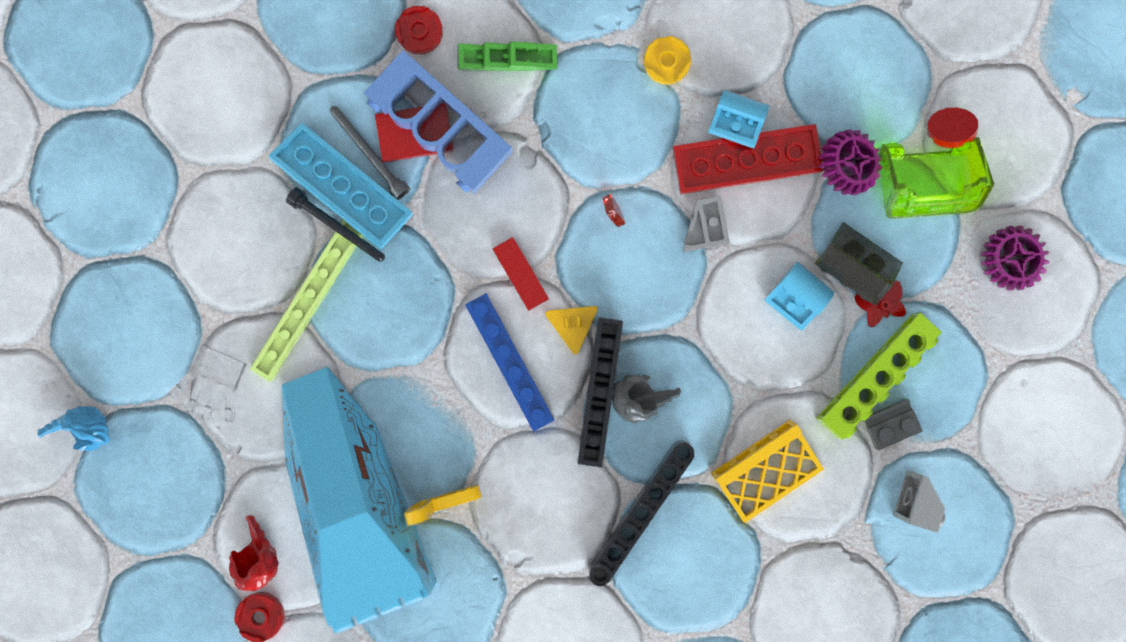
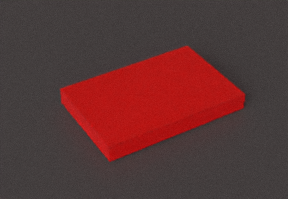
[375,103,454,163]

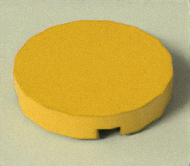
[644,36,691,85]

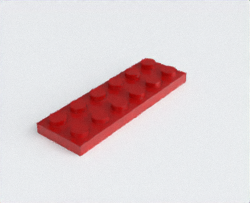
[673,124,824,195]

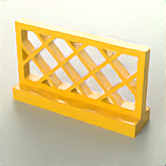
[710,419,824,523]

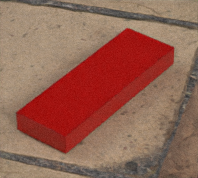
[492,237,549,311]

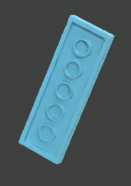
[268,123,413,250]

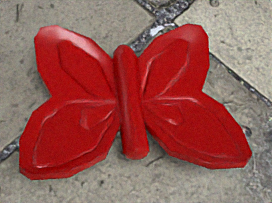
[854,281,906,327]

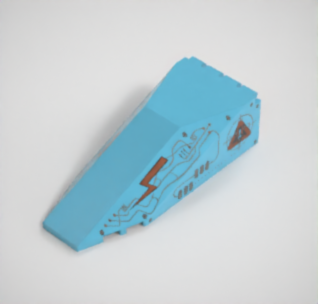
[282,367,437,633]

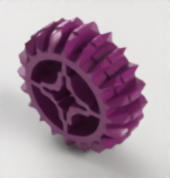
[818,129,883,196]
[980,226,1050,291]

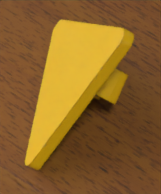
[545,306,598,355]

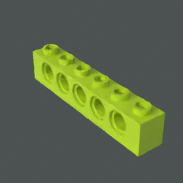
[816,312,942,440]

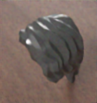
[612,374,681,423]

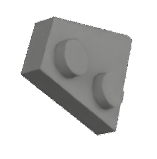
[683,196,730,253]

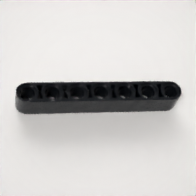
[589,440,695,586]

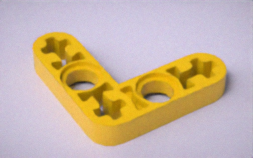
[404,485,482,525]

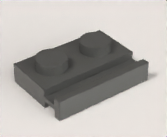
[865,399,923,450]

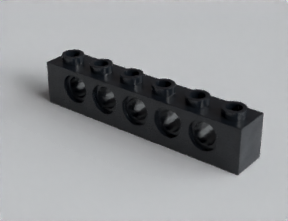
[577,317,623,468]

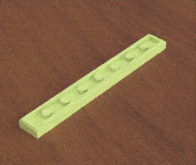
[250,220,363,382]

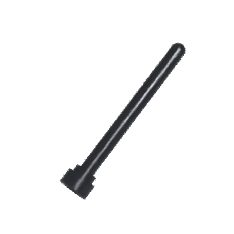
[286,187,385,262]

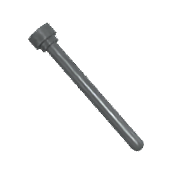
[330,106,411,200]

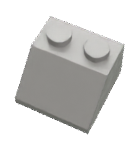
[893,470,945,533]

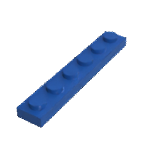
[465,293,555,432]

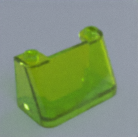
[879,137,995,219]

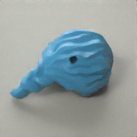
[37,406,110,451]

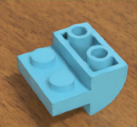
[708,90,770,148]
[764,261,835,331]

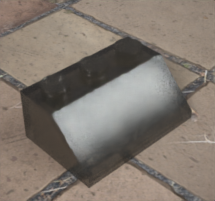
[814,222,903,305]

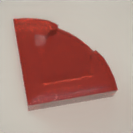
[603,194,626,227]

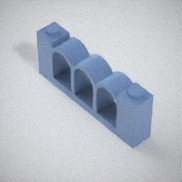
[364,50,513,195]

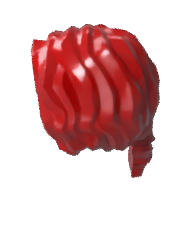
[229,515,279,591]

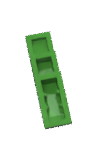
[457,41,557,71]

